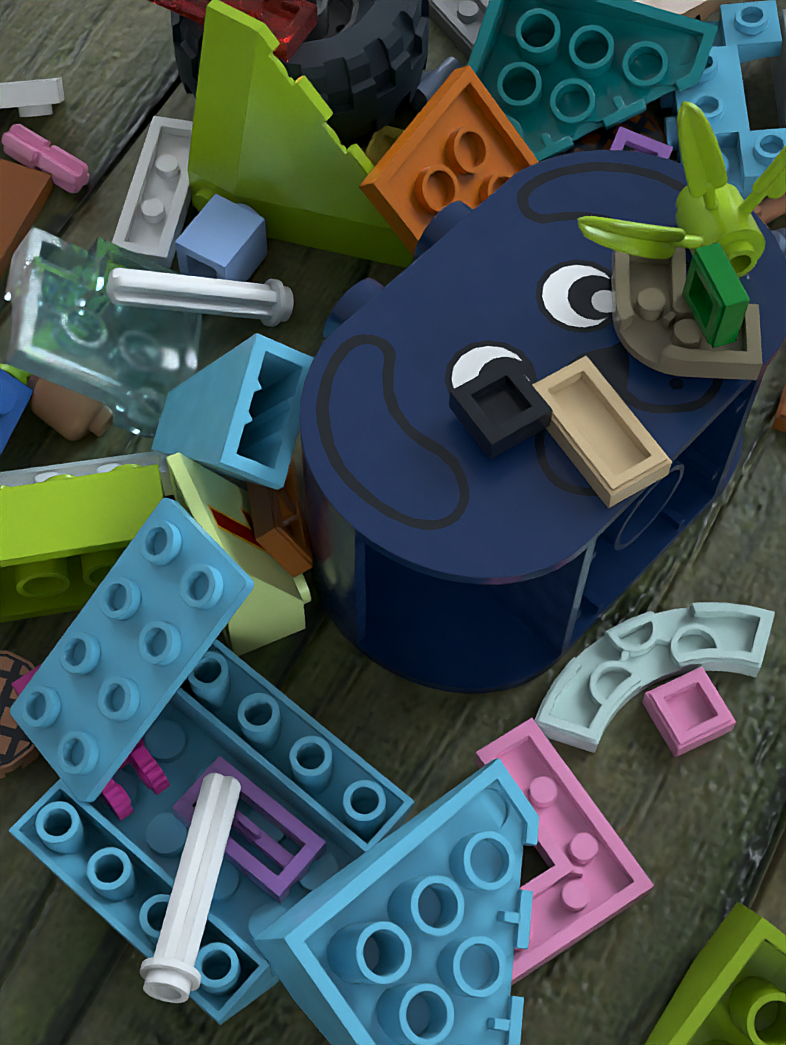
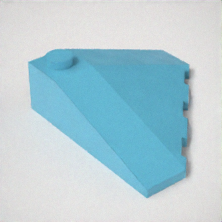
[253,758,539,1045]

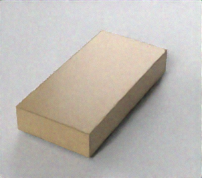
[532,356,672,508]

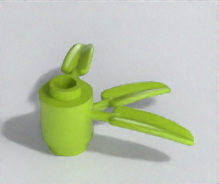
[577,101,786,278]

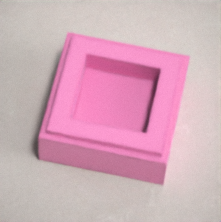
[642,667,736,758]

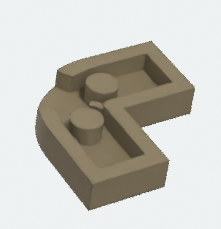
[611,248,763,380]

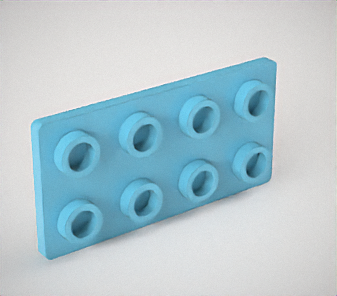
[10,498,254,802]

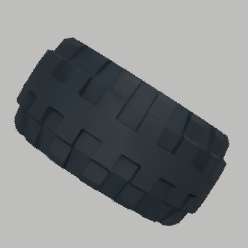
[170,0,429,149]

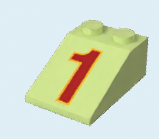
[166,452,311,656]

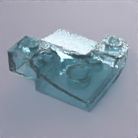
[4,226,202,438]

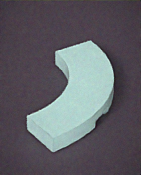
[534,602,775,753]

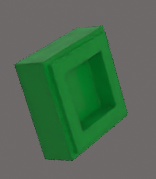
[682,242,750,348]

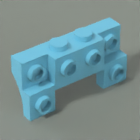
[660,0,786,200]

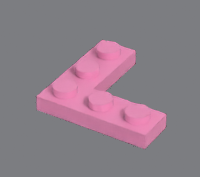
[474,718,654,986]

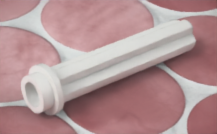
[106,268,294,327]
[140,773,241,1003]

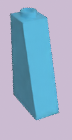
[151,333,314,490]

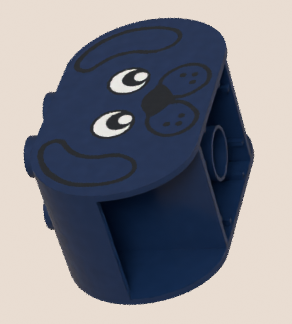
[299,150,786,694]

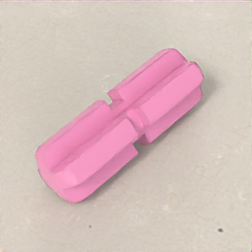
[1,124,90,193]

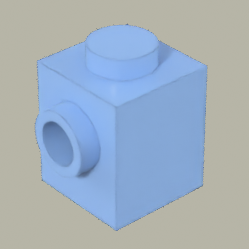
[175,193,268,282]

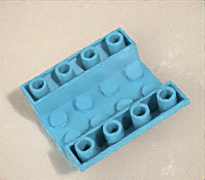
[8,639,415,1025]

